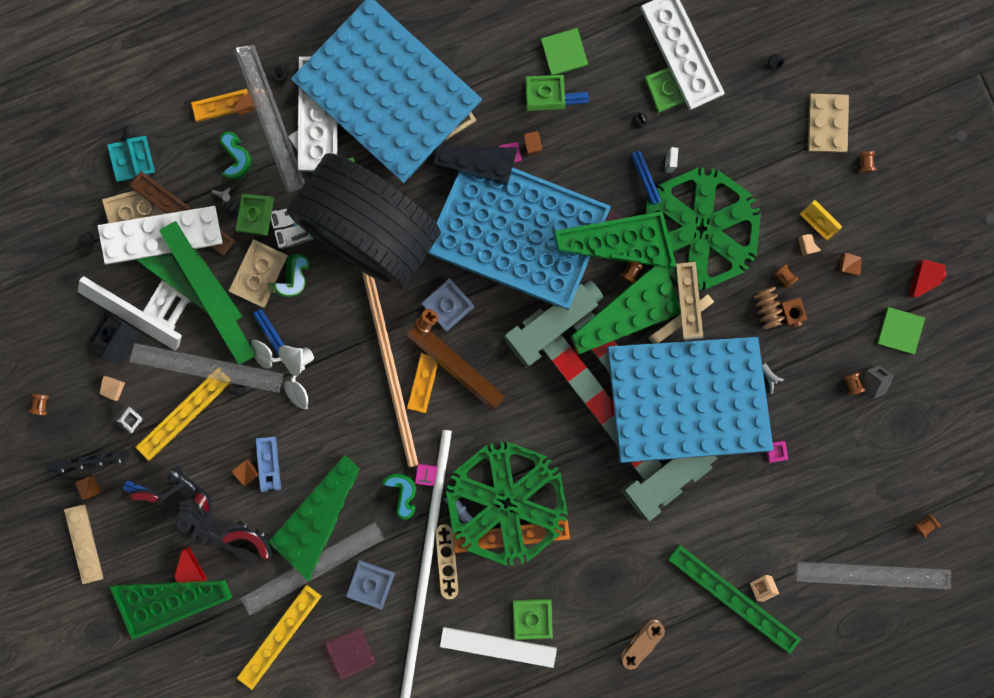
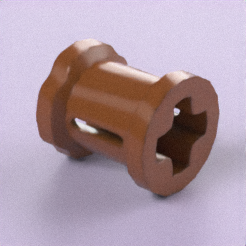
[858,151,877,173]
[620,262,643,283]
[773,264,799,289]
[415,309,438,334]
[843,372,865,396]
[29,393,49,415]
[914,513,941,538]

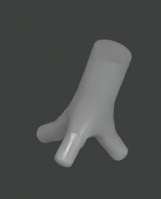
[212,187,231,204]
[762,363,783,394]

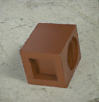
[779,297,807,328]

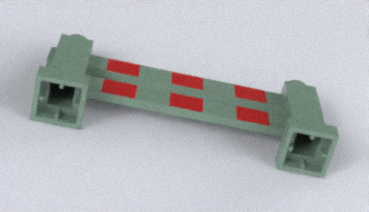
[503,280,717,521]

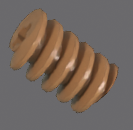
[753,287,785,329]

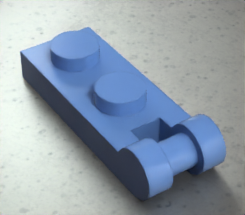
[256,437,281,492]

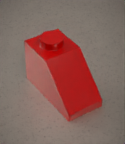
[908,259,946,299]
[174,547,208,582]

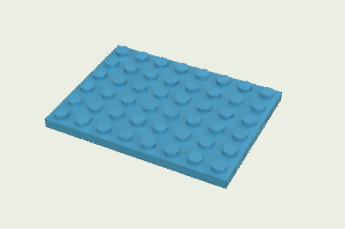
[291,0,482,183]
[428,168,611,310]
[607,337,773,463]

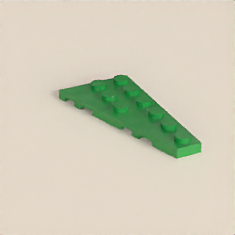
[553,211,676,268]
[135,249,243,321]
[571,266,681,354]
[269,455,360,581]
[110,580,232,640]

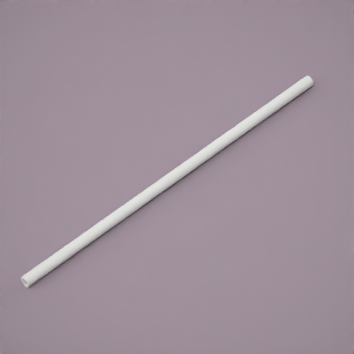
[400,430,452,698]

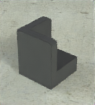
[862,365,894,399]

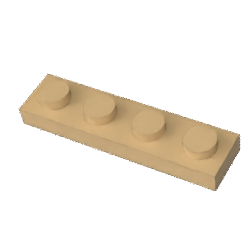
[676,262,703,340]
[64,504,103,584]

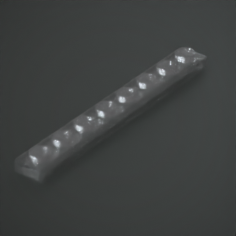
[235,45,305,193]
[130,343,284,393]
[240,522,384,615]
[795,561,951,590]

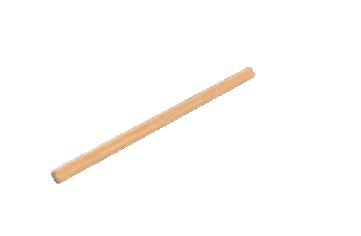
[362,272,418,467]

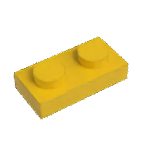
[800,200,842,240]

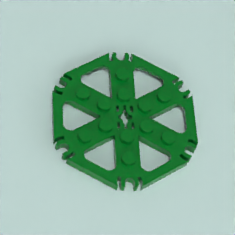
[645,167,761,290]
[446,441,568,566]

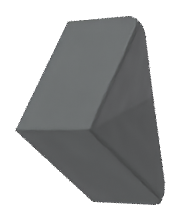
[112,406,143,434]

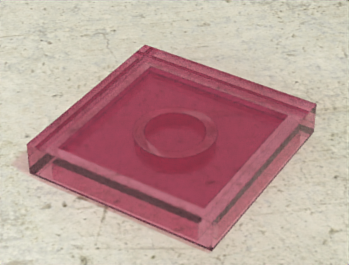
[325,627,377,680]

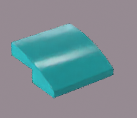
[107,136,155,183]

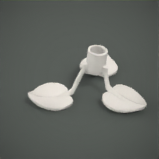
[251,340,314,409]

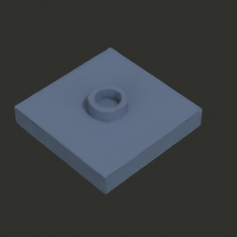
[421,278,475,332]
[346,560,395,610]

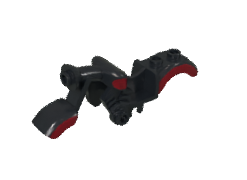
[129,466,272,564]

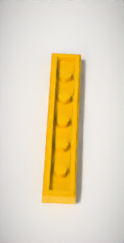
[135,367,232,461]
[236,585,321,690]

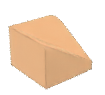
[798,234,821,256]
[100,376,125,401]
[750,575,779,602]

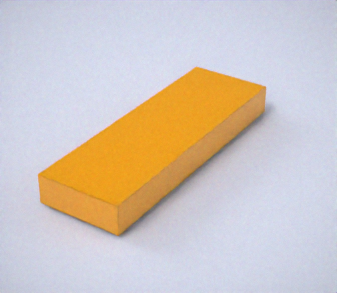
[191,89,248,122]
[407,353,438,413]

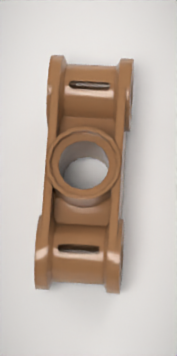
[621,619,665,670]

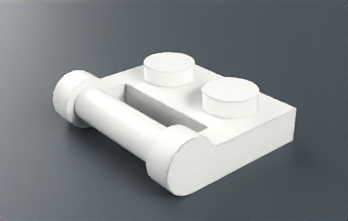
[143,280,191,330]

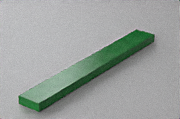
[159,221,255,365]
[667,544,801,654]

